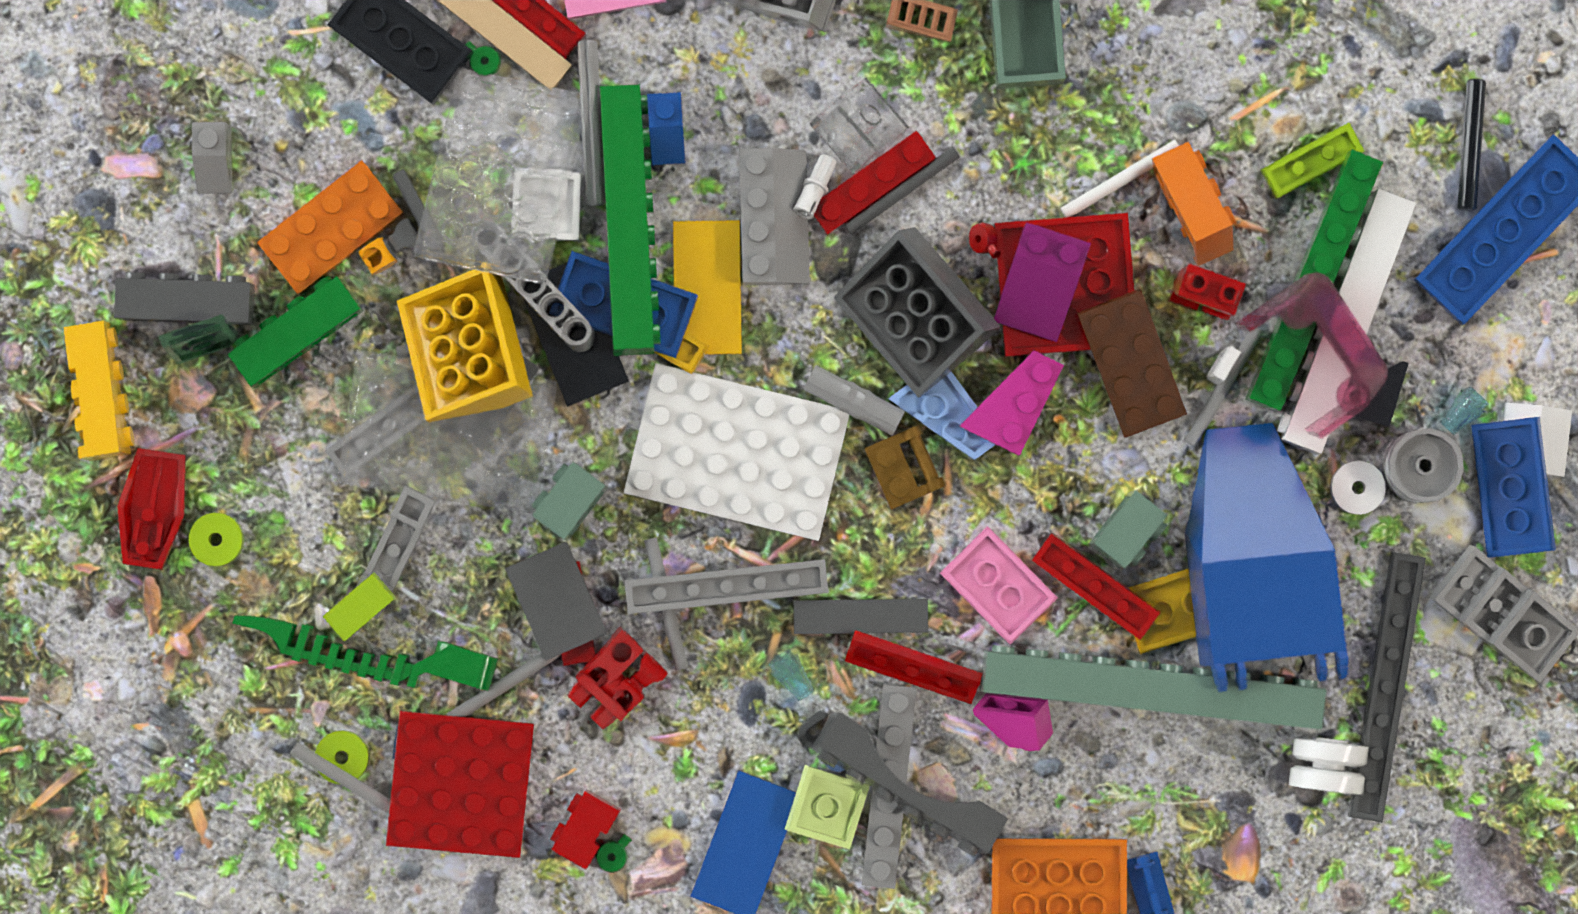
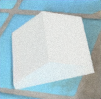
[1502,402,1572,477]

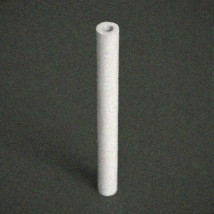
[1060,140,1179,217]

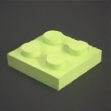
[785,765,870,849]

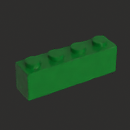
[228,276,364,389]

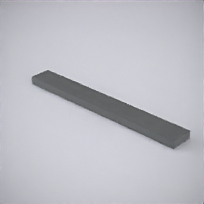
[1348,552,1426,823]

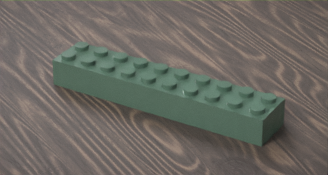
[980,645,1327,730]

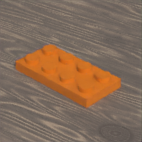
[257,160,405,296]

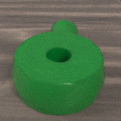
[465,41,501,77]
[596,833,632,873]

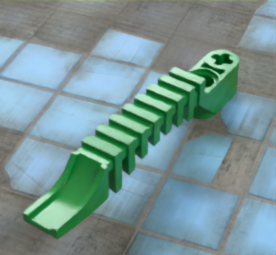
[232,615,499,691]

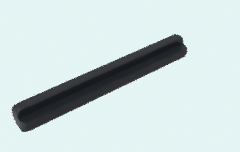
[1457,78,1486,211]

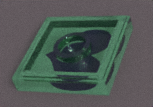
[159,314,239,364]

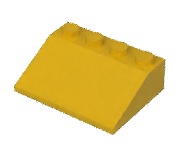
[397,265,533,422]

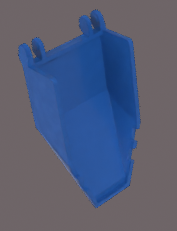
[1185,423,1349,692]

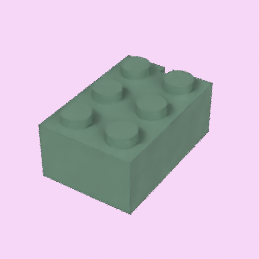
[989,0,1066,89]

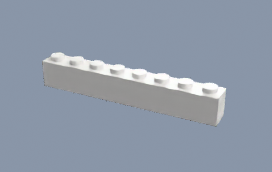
[1277,189,1416,455]

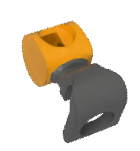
[358,218,426,276]

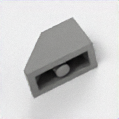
[192,122,232,194]

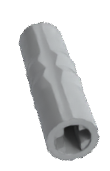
[803,365,905,436]

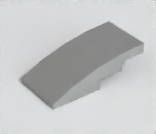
[1429,545,1578,683]

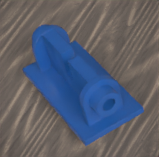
[1127,851,1175,914]

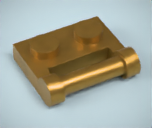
[864,424,946,510]

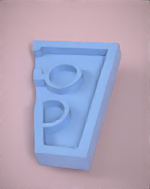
[888,372,995,460]

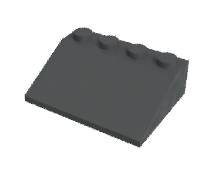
[833,227,1001,397]

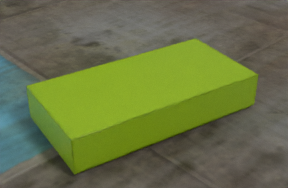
[322,572,396,642]

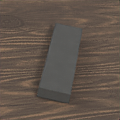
[794,599,928,634]

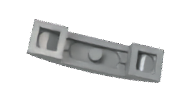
[356,485,436,619]

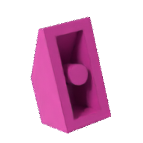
[973,693,1053,751]

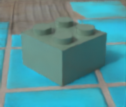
[532,461,608,541]
[1089,490,1168,569]

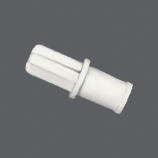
[793,154,836,219]

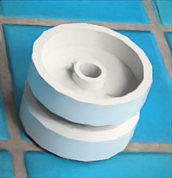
[1288,737,1369,794]

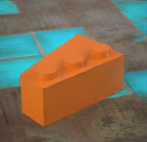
[1152,142,1236,266]

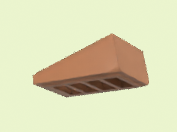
[886,0,958,43]

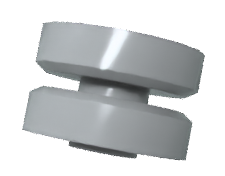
[1382,428,1464,503]

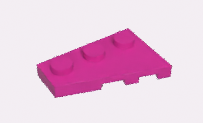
[959,351,1064,456]

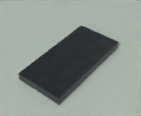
[327,0,474,105]
[523,263,629,407]

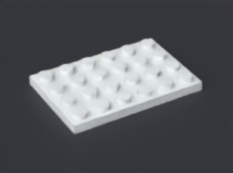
[624,363,850,541]

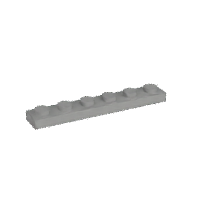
[624,559,829,614]
[862,684,917,889]

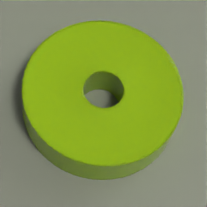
[189,513,244,566]
[315,730,370,784]

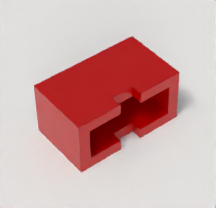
[550,789,621,870]

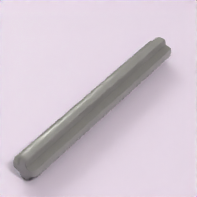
[578,40,605,206]

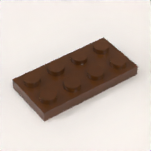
[1077,289,1187,438]

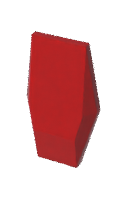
[117,448,186,570]

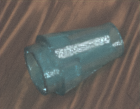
[1440,386,1489,435]
[768,649,814,701]

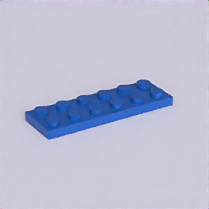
[1413,134,1578,325]

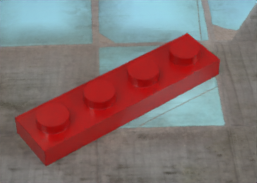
[814,130,936,236]
[1032,533,1161,640]
[845,630,983,704]

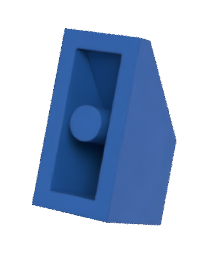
[647,92,686,166]

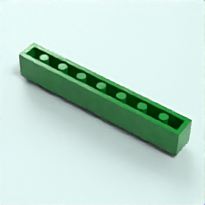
[600,84,661,356]
[1245,149,1383,412]

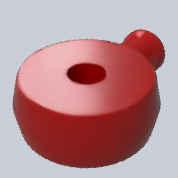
[969,223,1001,259]

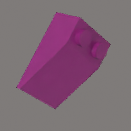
[994,222,1091,342]

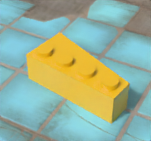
[64,320,135,461]

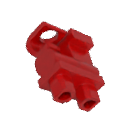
[1168,263,1246,320]
[567,626,668,729]

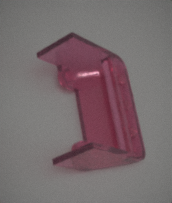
[1235,272,1388,439]

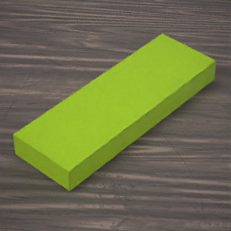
[1260,122,1365,199]

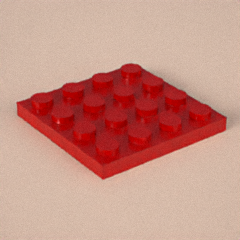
[994,213,1134,357]
[386,711,534,858]

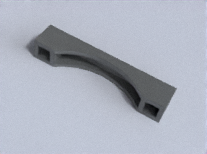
[811,712,1008,856]

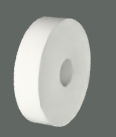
[1330,461,1386,515]

